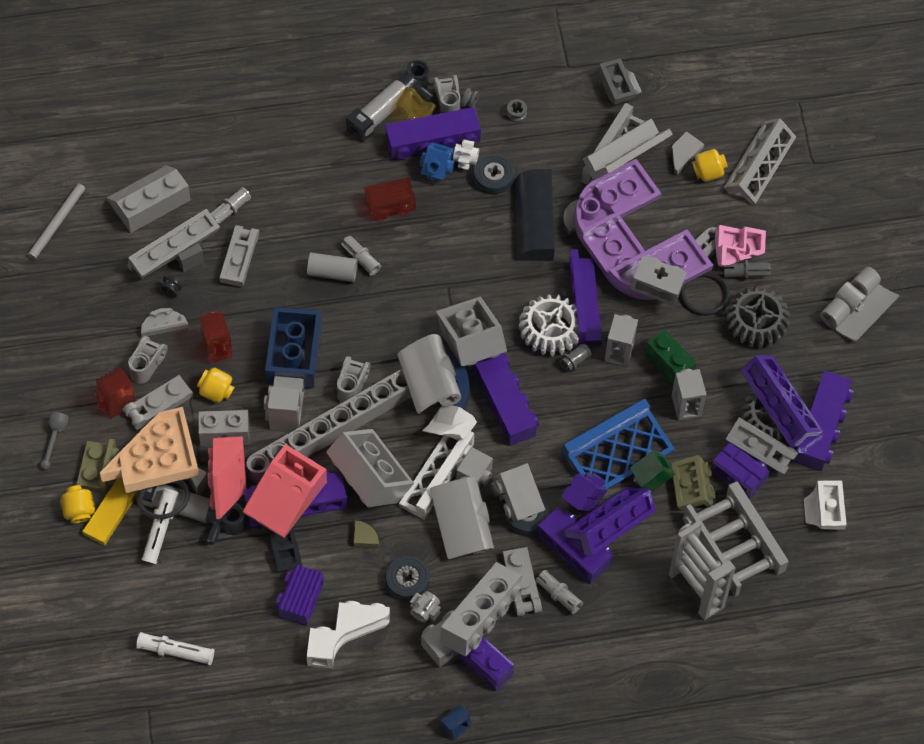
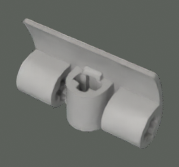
[820,267,899,342]
[398,334,461,414]
[430,476,494,559]

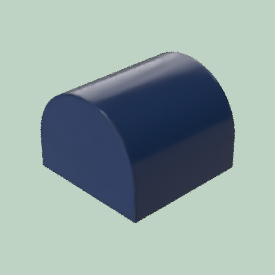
[438,705,471,741]

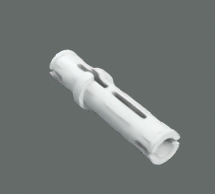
[141,488,178,564]
[136,632,215,665]

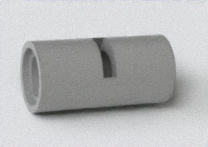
[307,253,358,282]

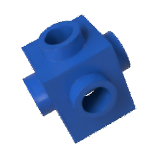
[419,143,454,181]

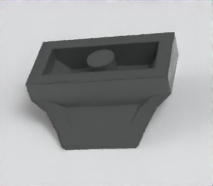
[599,58,642,105]

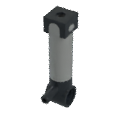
[346,60,434,143]
[135,484,246,545]

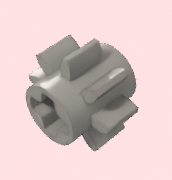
[410,591,441,623]

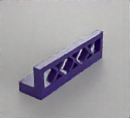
[569,249,602,346]
[740,355,823,447]
[564,486,656,556]

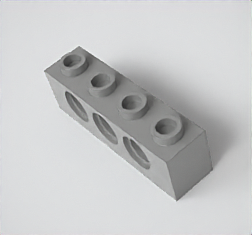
[440,562,523,657]

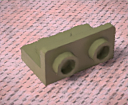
[77,439,120,493]
[671,455,715,510]

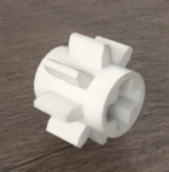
[453,140,479,170]

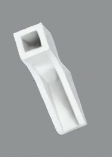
[307,601,390,668]

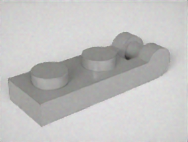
[220,225,259,287]
[122,375,193,430]
[726,417,798,474]
[503,547,542,616]

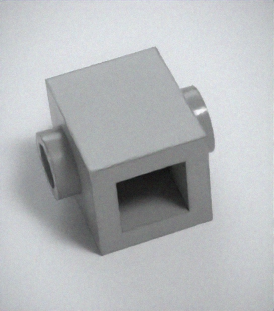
[455,447,493,488]

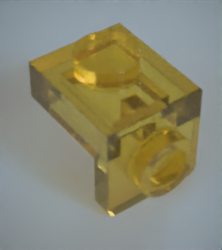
[396,86,436,120]

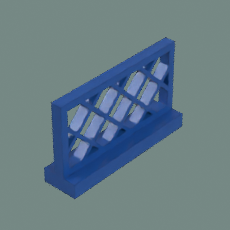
[561,399,675,490]

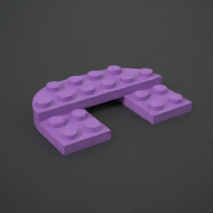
[574,159,713,300]

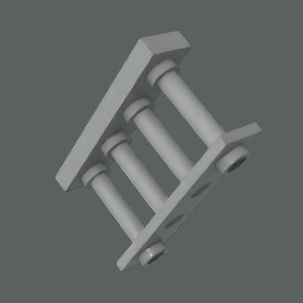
[683,481,789,597]
[669,521,735,621]

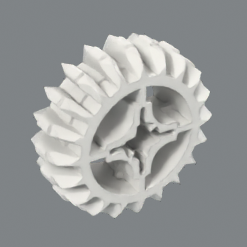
[519,294,579,357]

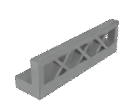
[581,103,645,185]
[724,118,796,204]
[583,119,673,179]
[127,209,220,279]

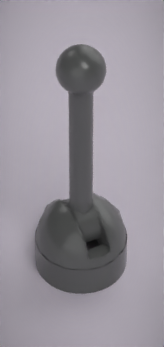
[40,412,69,470]

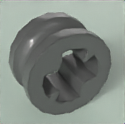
[461,88,479,108]
[507,99,527,122]

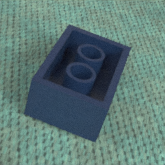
[265,307,322,388]

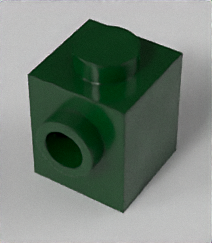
[631,451,675,492]

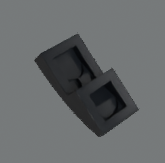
[268,527,302,572]

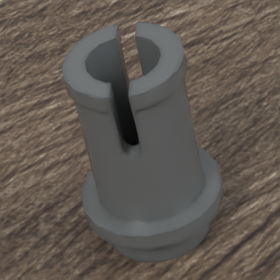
[560,344,591,372]

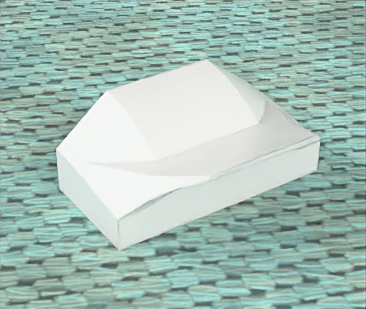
[422,406,477,440]
[804,481,846,530]

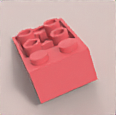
[208,436,246,519]
[243,444,327,538]

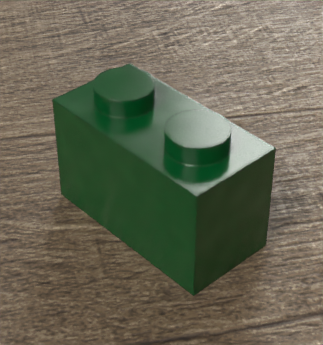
[645,329,697,385]

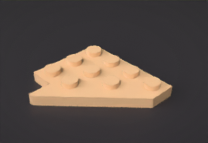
[100,407,199,493]

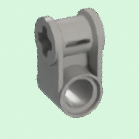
[434,75,460,114]
[128,336,168,384]
[337,356,371,403]

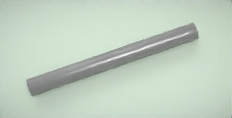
[28,184,85,260]

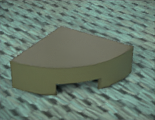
[354,520,379,547]

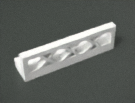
[399,431,474,520]

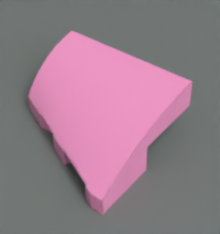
[715,225,766,267]

